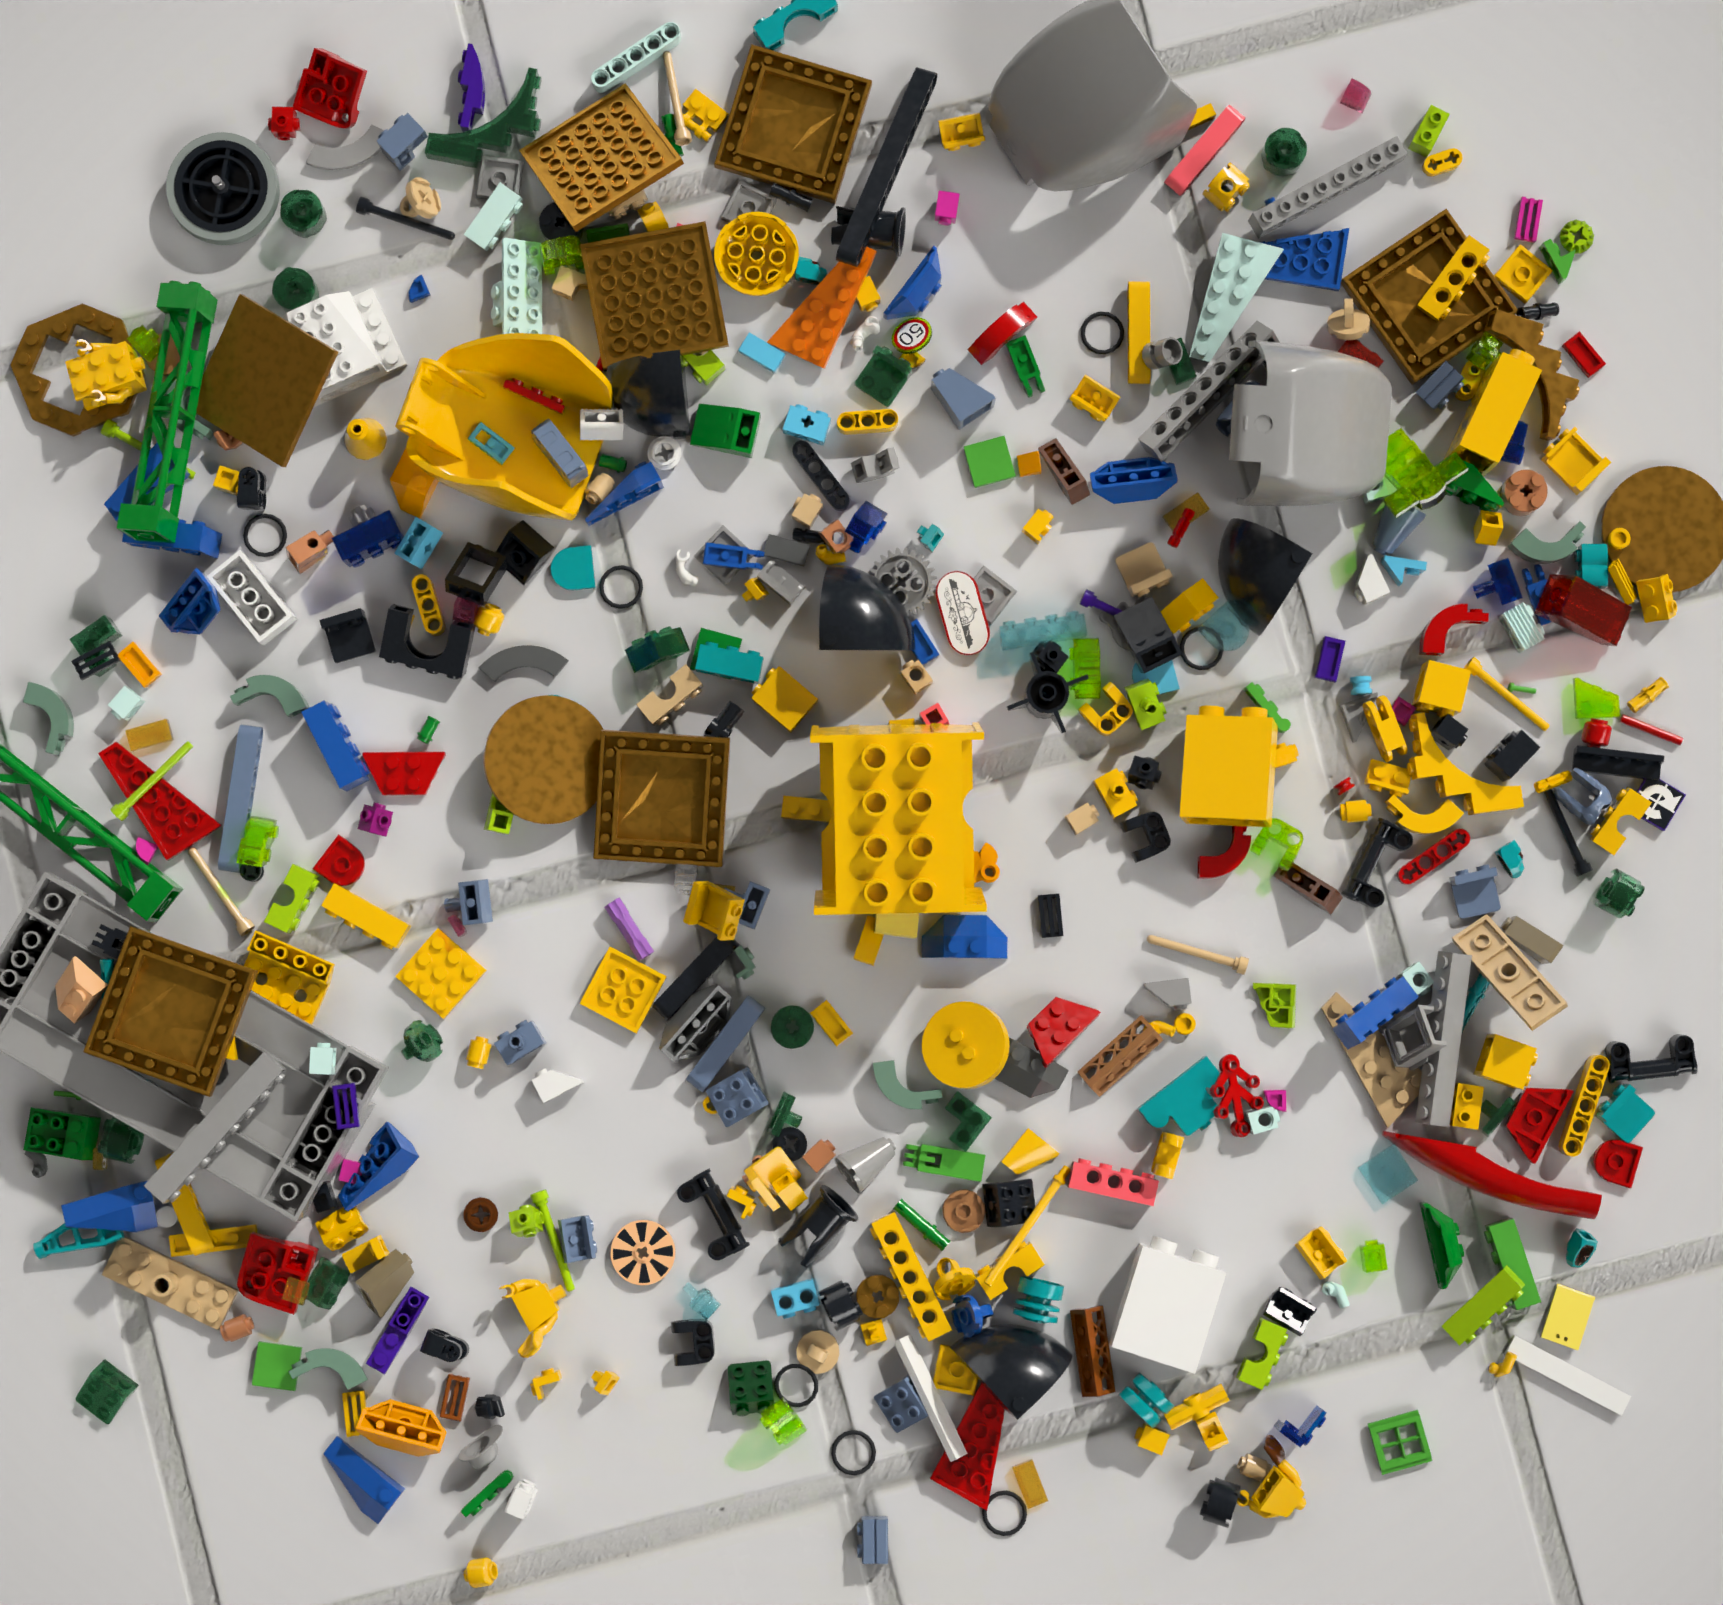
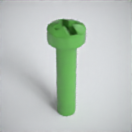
[1508,682,1536,694]
[54,1091,82,1100]

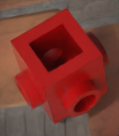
[268,107,300,141]

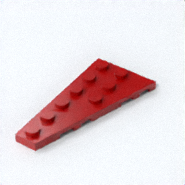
[98,742,222,861]
[930,1383,1005,1511]

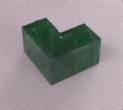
[69,615,123,677]
[625,626,690,673]
[944,1091,992,1152]

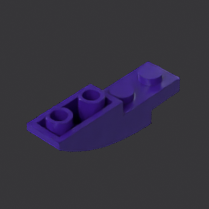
[458,43,485,134]
[366,1287,430,1375]

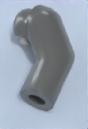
[24,1151,48,1178]

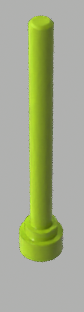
[101,419,196,479]
[110,741,193,821]
[530,1189,575,1292]

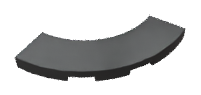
[478,645,569,682]

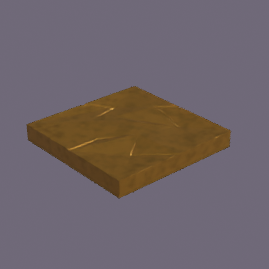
[714,44,872,204]
[1341,209,1517,385]
[593,730,730,867]
[83,926,258,1097]

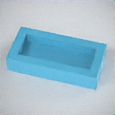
[738,332,786,373]

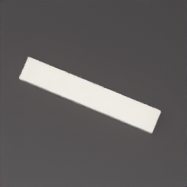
[894,1334,968,1462]
[1504,1335,1631,1416]

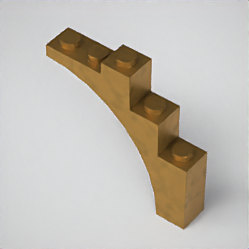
[1484,309,1579,441]

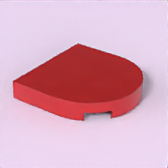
[312,834,365,886]
[1593,1140,1643,1188]

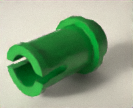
[599,453,627,473]
[417,716,440,744]

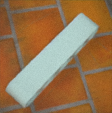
[591,22,681,93]

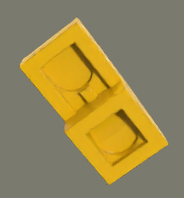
[853,916,884,966]

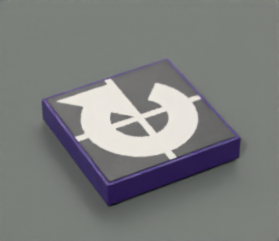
[1636,779,1686,831]

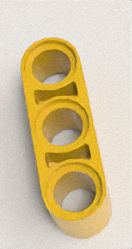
[837,409,898,435]
[412,574,446,636]

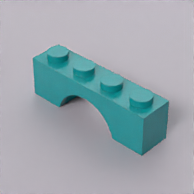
[753,0,838,50]

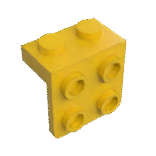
[744,1146,801,1212]

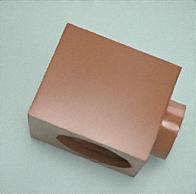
[818,520,853,554]
[802,1139,836,1173]

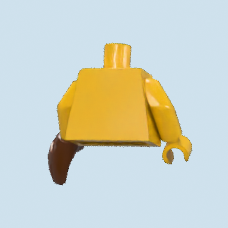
[1237,1435,1306,1518]

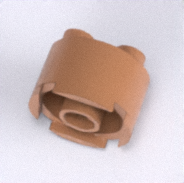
[1500,470,1548,516]

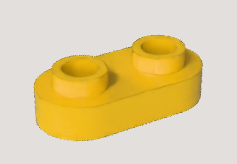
[1454,360,1485,401]

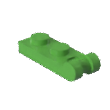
[1243,682,1291,733]

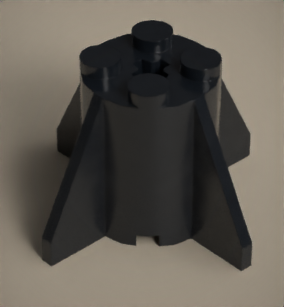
[1007,651,1089,734]

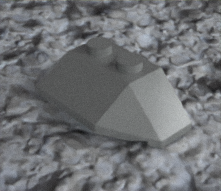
[659,984,732,1062]
[995,1037,1069,1098]

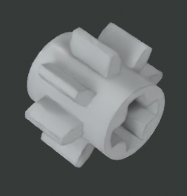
[349,505,377,531]

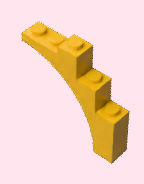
[1407,712,1524,815]

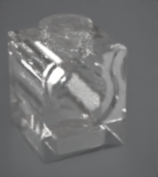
[674,864,698,895]

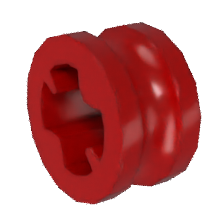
[1333,777,1355,795]

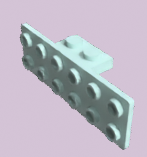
[491,238,542,334]

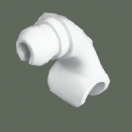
[850,316,880,351]
[675,549,699,586]

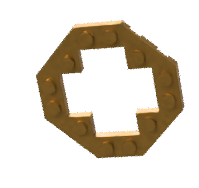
[10,303,145,437]

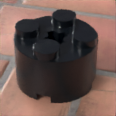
[539,202,584,249]
[818,1280,863,1331]
[1200,1477,1241,1528]

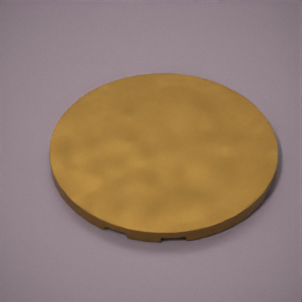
[1601,466,1723,593]
[483,695,604,824]

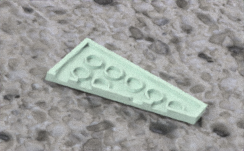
[1189,233,1284,363]

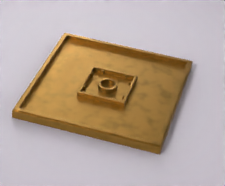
[196,294,338,467]

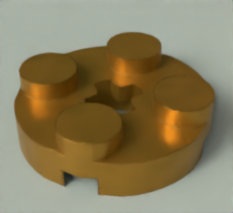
[856,1274,899,1318]

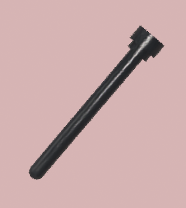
[356,197,455,240]
[1544,789,1593,877]

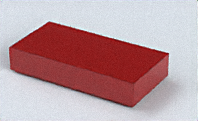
[1562,331,1606,378]

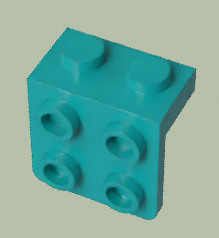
[1595,1083,1655,1143]

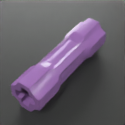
[604,898,654,961]

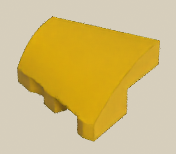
[1001,1128,1060,1175]

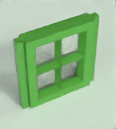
[1367,1410,1432,1475]

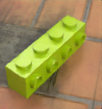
[1441,1265,1525,1346]

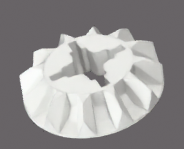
[648,436,681,470]

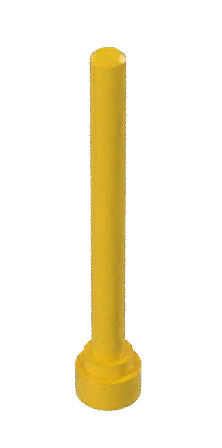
[1463,657,1549,731]

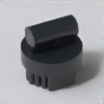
[475,1394,505,1419]

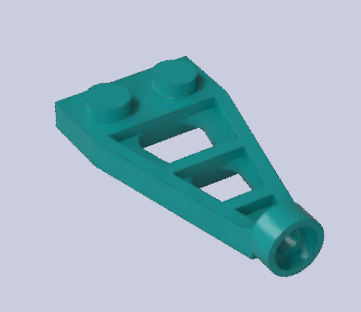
[33,1223,125,1259]

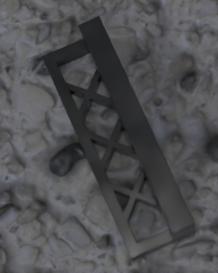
[1572,745,1664,781]

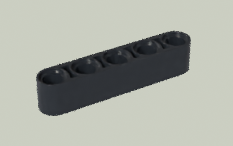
[652,937,739,1021]

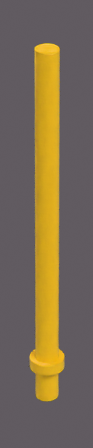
[984,1165,1071,1287]

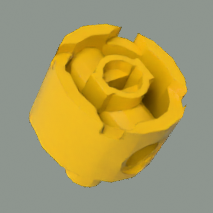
[1202,162,1250,212]

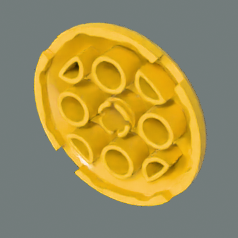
[714,212,799,296]

